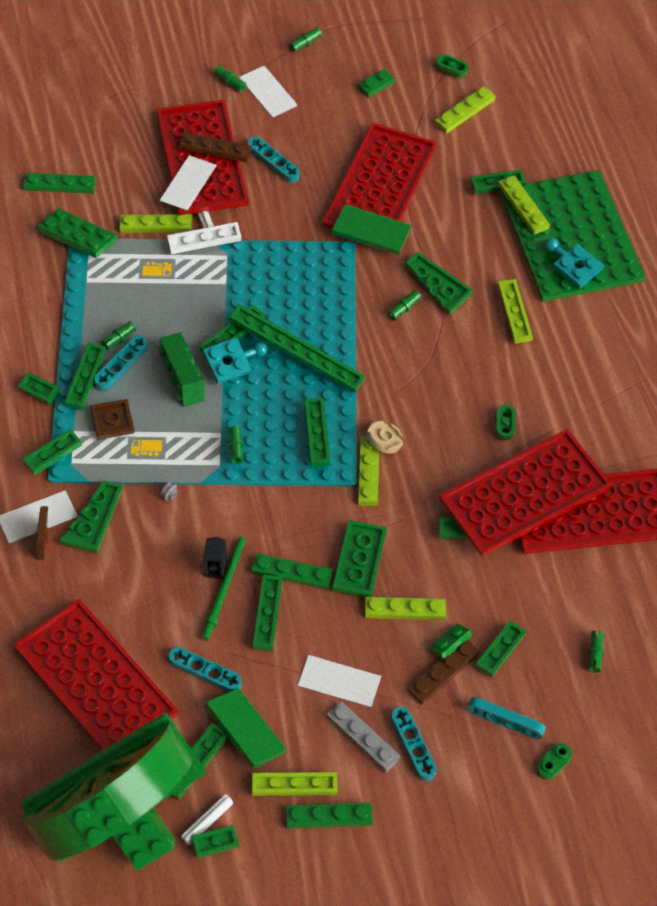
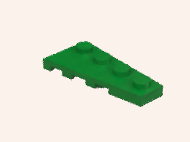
[406,251,473,316]
[60,480,123,554]

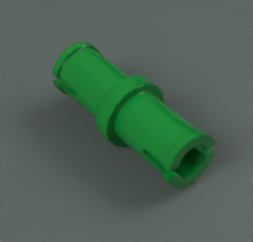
[289,27,322,52]
[214,65,247,92]
[388,290,422,321]
[101,321,136,350]
[228,426,244,464]
[588,630,604,673]

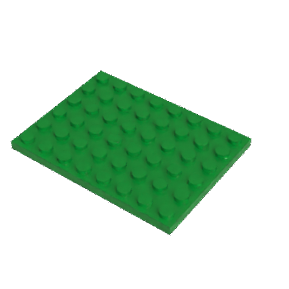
[499,170,646,302]

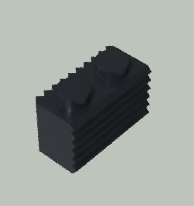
[203,537,227,579]

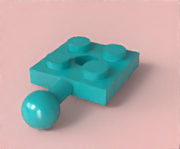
[544,237,604,289]
[202,337,268,385]

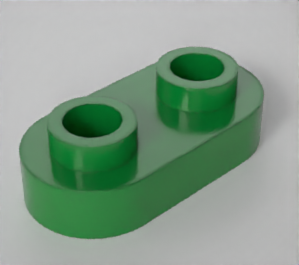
[436,54,468,78]
[496,405,516,440]
[537,743,572,780]

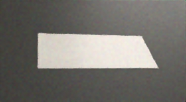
[240,66,298,117]
[160,156,216,210]
[0,490,78,543]
[298,655,381,707]

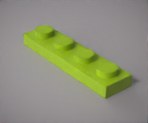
[435,86,495,134]
[498,176,550,235]
[120,214,192,233]
[498,279,533,344]
[358,436,379,506]
[365,597,446,620]
[252,772,337,796]

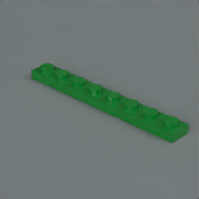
[229,304,366,393]

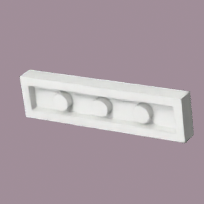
[167,222,241,254]

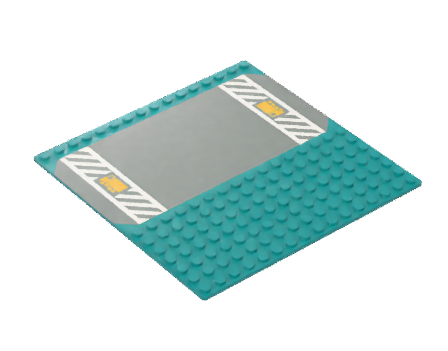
[48,239,357,487]

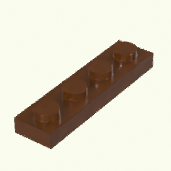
[180,132,252,163]
[407,640,480,705]

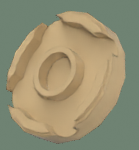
[366,421,404,454]

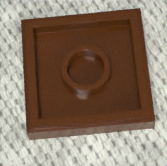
[90,399,135,440]
[36,506,48,560]

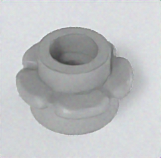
[160,483,178,501]

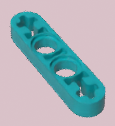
[248,137,300,183]
[94,336,148,391]
[169,647,242,692]
[467,697,546,739]
[391,707,436,781]

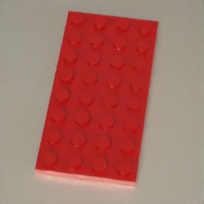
[157,99,249,216]
[323,122,437,229]
[439,428,612,557]
[520,469,657,554]
[13,598,179,750]

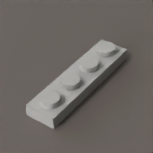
[327,701,401,773]

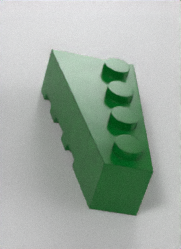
[157,332,205,407]

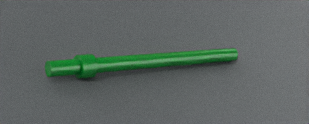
[201,537,246,641]

